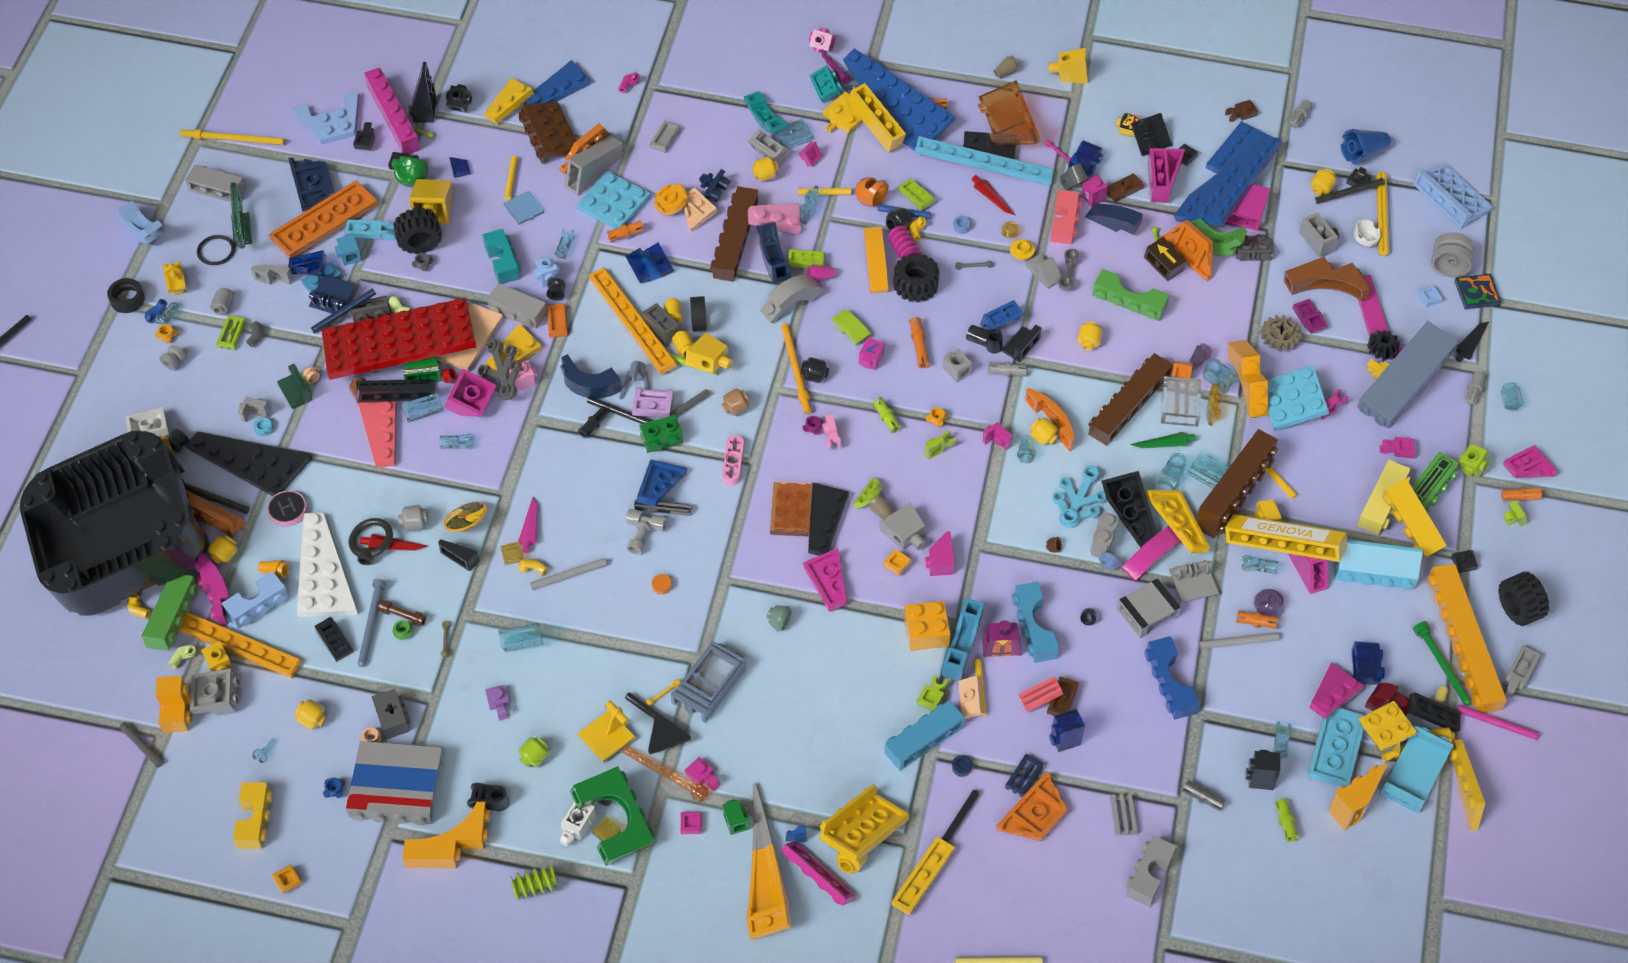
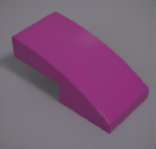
[1292,299,1328,334]

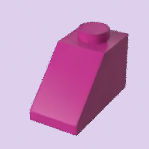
[925,531,954,576]

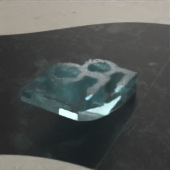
[799,185,819,225]

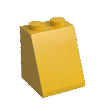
[409,179,454,224]

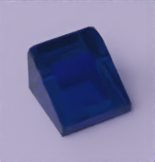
[449,157,471,178]

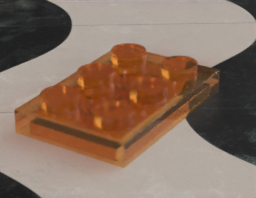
[770,482,812,537]

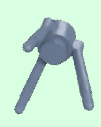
[619,361,649,399]

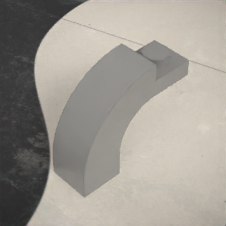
[760,275,823,324]

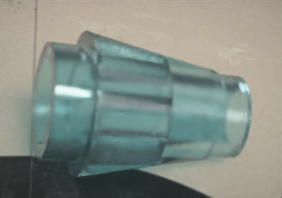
[1017,435,1036,463]

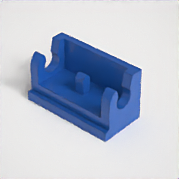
[980,300,1024,331]

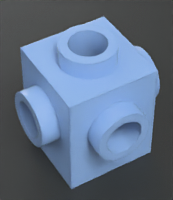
[533,256,561,288]

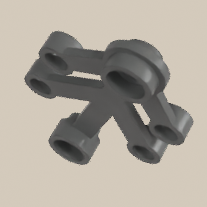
[478,339,522,400]

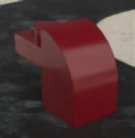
[1364,683,1409,716]

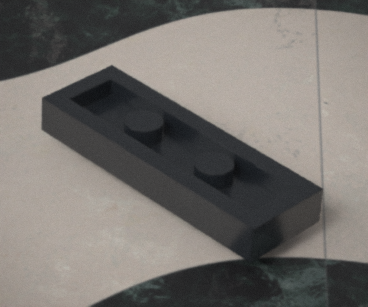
[1408,692,1461,732]

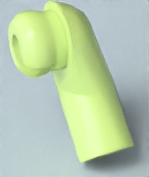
[168,645,196,669]

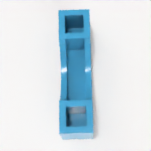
[1012,581,1059,663]
[942,598,985,681]

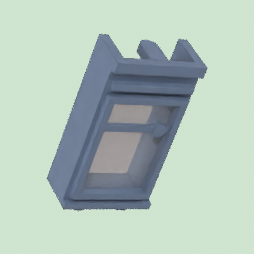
[671,641,746,723]

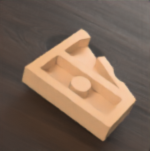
[683,188,717,232]

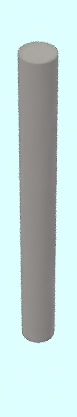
[530,558,607,590]
[1199,632,1279,649]

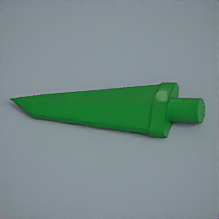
[1130,432,1196,448]

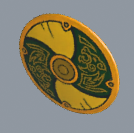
[444,501,487,532]

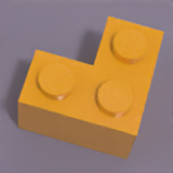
[155,676,192,733]

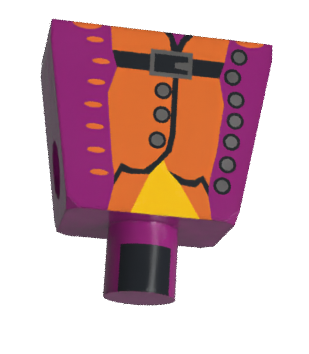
[982,620,1021,657]

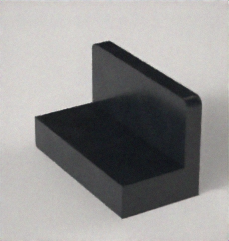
[1002,325,1042,362]

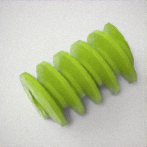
[510,865,557,900]

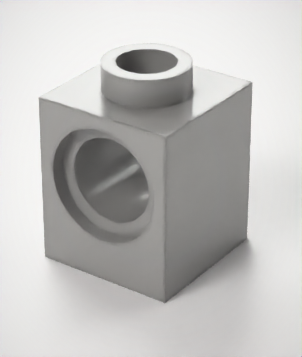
[943,349,972,383]

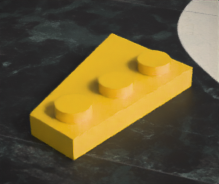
[484,78,534,124]
[486,323,542,370]

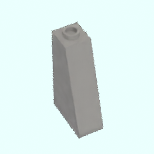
[565,135,623,195]

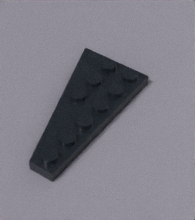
[185,431,312,496]

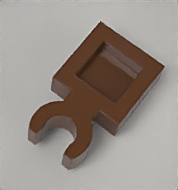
[1225,100,1258,122]

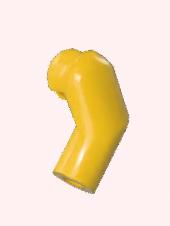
[909,216,926,242]
[518,559,548,576]
[127,594,150,619]

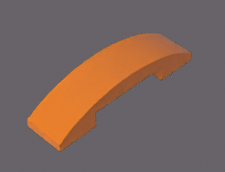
[1025,388,1074,452]

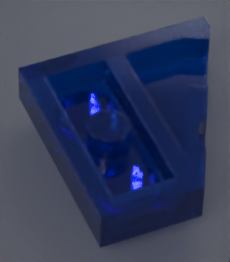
[288,250,326,276]

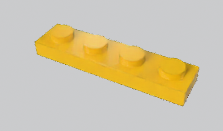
[891,837,955,916]

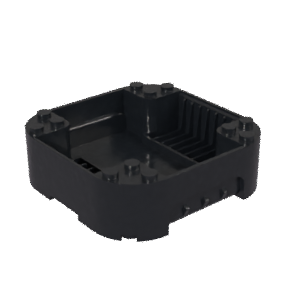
[20,431,205,616]

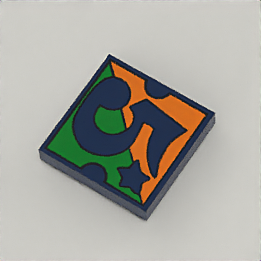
[1454,274,1501,309]

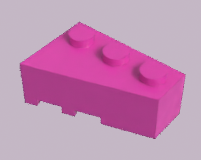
[1147,148,1185,203]

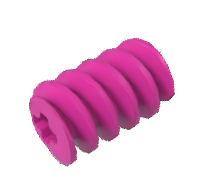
[888,226,923,260]

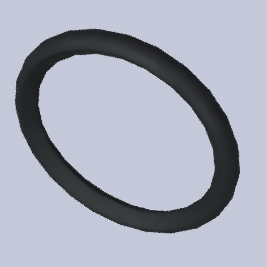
[197,235,235,265]

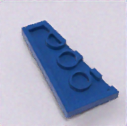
[1206,121,1270,174]

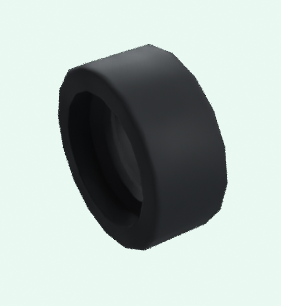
[107,278,145,313]
[690,296,707,332]

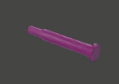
[821,53,850,84]

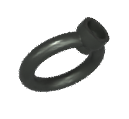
[348,518,393,565]

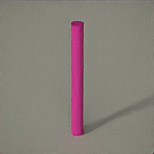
[1457,705,1539,740]

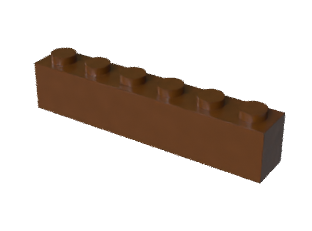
[710,186,758,282]
[1088,353,1173,446]

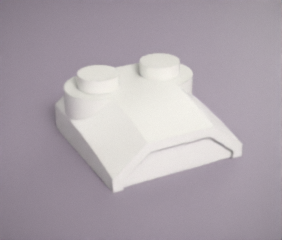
[125,407,170,437]

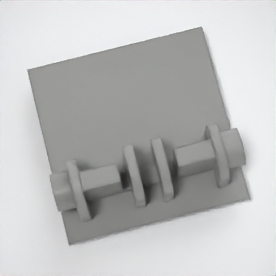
[1169,560,1219,602]

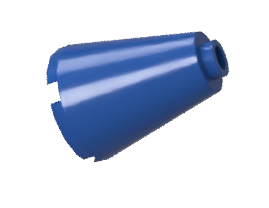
[1341,129,1391,164]

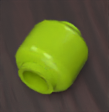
[518,736,549,767]

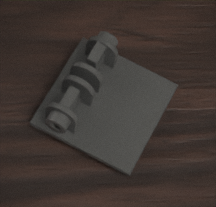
[1236,234,1275,261]

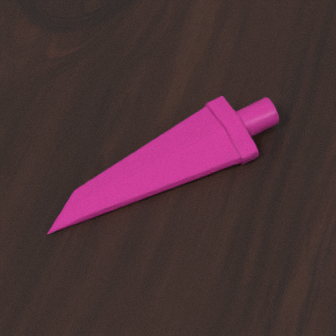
[518,497,538,553]

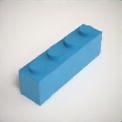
[885,700,965,771]

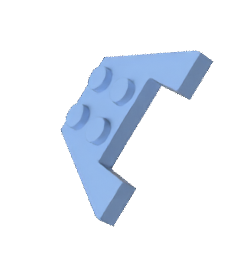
[292,91,359,145]

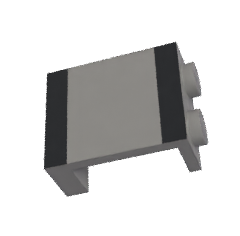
[1117,578,1181,638]

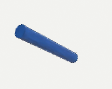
[878,204,931,219]

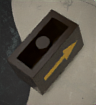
[1144,237,1187,281]

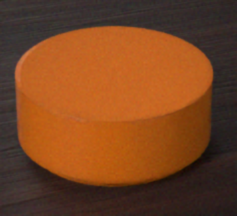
[652,574,672,594]

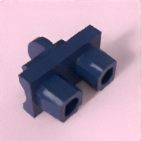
[699,169,731,202]

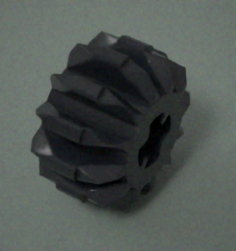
[1367,329,1400,361]

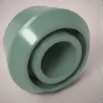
[767,605,792,631]

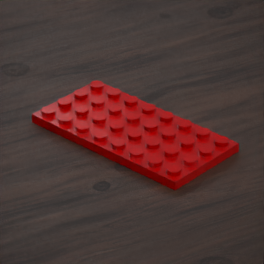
[321,298,477,380]

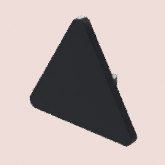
[648,713,691,754]

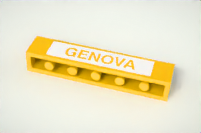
[1225,514,1347,562]

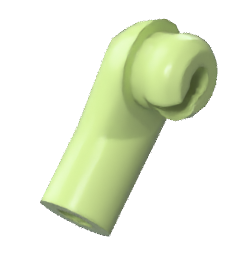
[388,296,412,313]

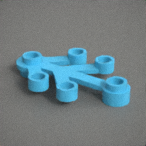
[1052,466,1106,528]

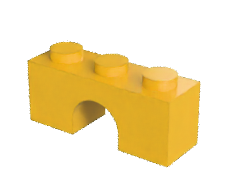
[233,782,273,849]

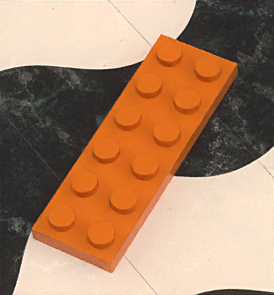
[269,180,378,260]

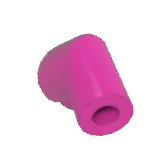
[618,72,640,93]

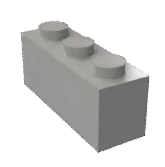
[185,164,246,204]
[487,283,547,329]

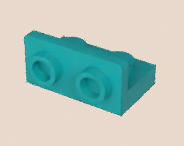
[809,65,844,103]

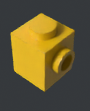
[201,641,233,672]

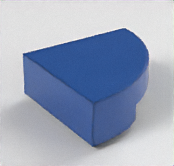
[785,826,807,842]

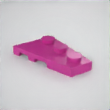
[803,548,847,612]
[1309,662,1364,720]

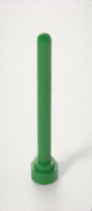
[1413,621,1471,706]

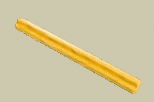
[1376,171,1389,256]

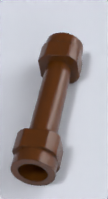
[378,600,426,626]

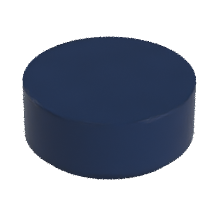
[952,755,973,777]

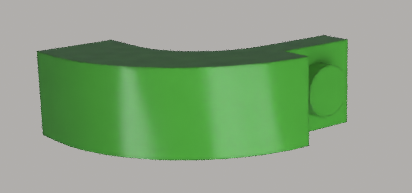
[1191,218,1248,256]

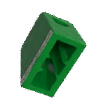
[403,357,441,382]

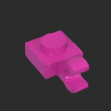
[1321,389,1349,420]
[1379,437,1415,458]
[685,757,720,791]

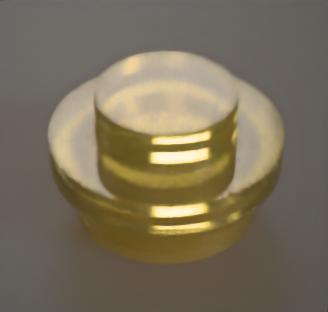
[1001,221,1019,238]

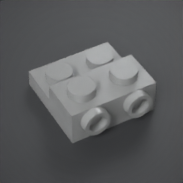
[190,668,240,715]

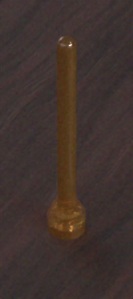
[622,746,709,803]

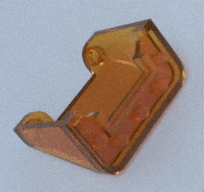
[978,80,1042,145]

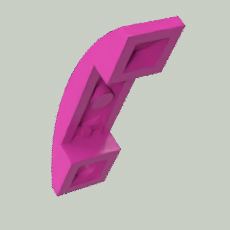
[1122,526,1182,582]

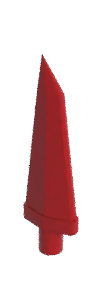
[971,175,1016,216]
[360,534,428,551]

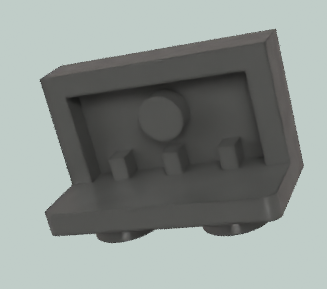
[351,296,390,322]

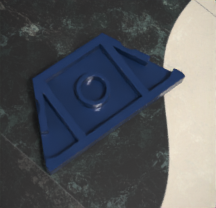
[288,157,334,212]

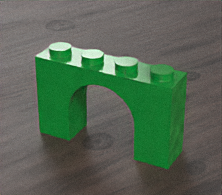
[570,766,655,867]

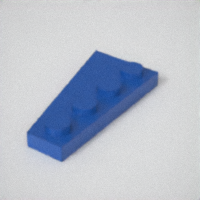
[524,60,591,104]

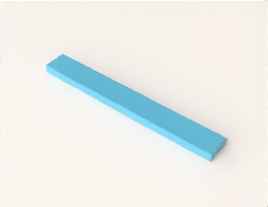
[915,136,1054,186]

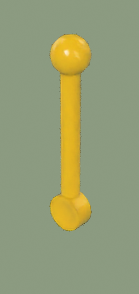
[645,679,681,706]

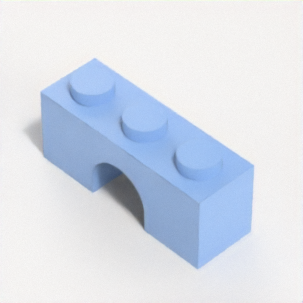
[221,571,289,629]

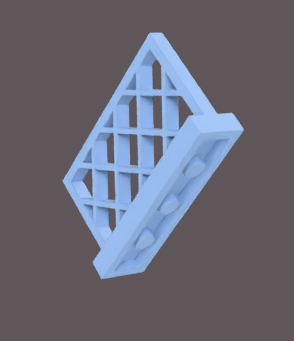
[1413,163,1494,229]

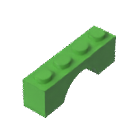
[1092,269,1170,321]

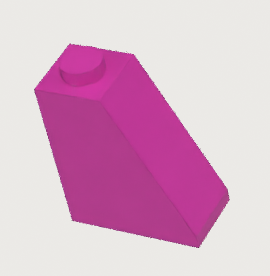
[1226,184,1270,231]
[1288,553,1328,594]

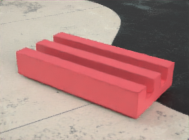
[1018,676,1063,713]

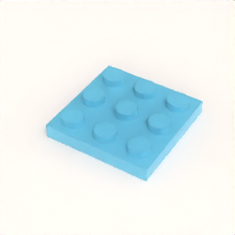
[577,171,651,229]
[1268,365,1329,431]

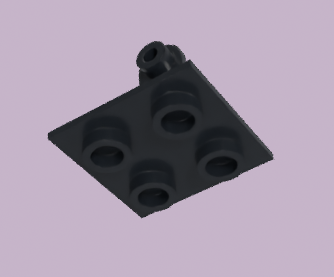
[1131,113,1172,156]

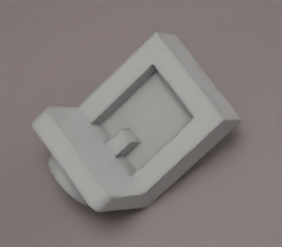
[238,397,270,422]

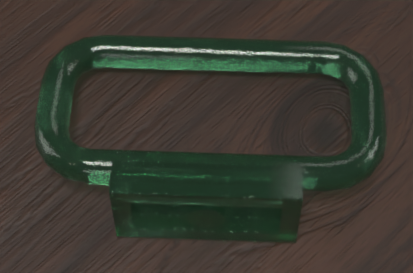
[230,182,253,249]

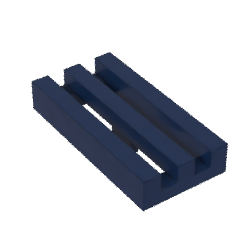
[1005,754,1044,797]

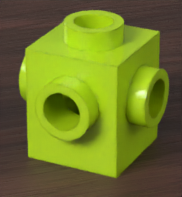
[1459,444,1490,478]

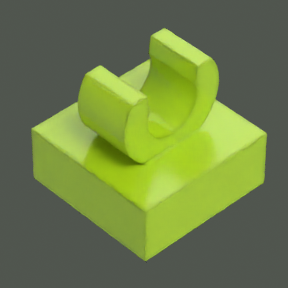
[1503,500,1527,527]

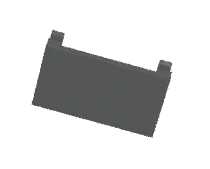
[642,303,680,346]

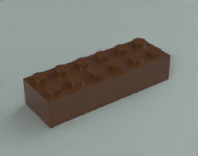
[1196,429,1278,539]

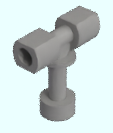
[626,509,667,555]

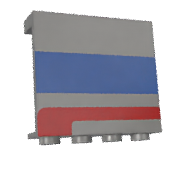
[346,741,444,825]

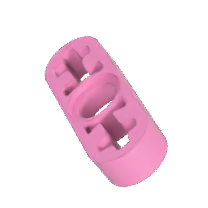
[722,435,744,486]

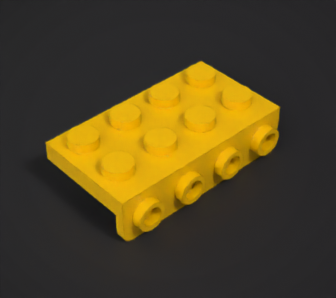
[820,784,909,862]

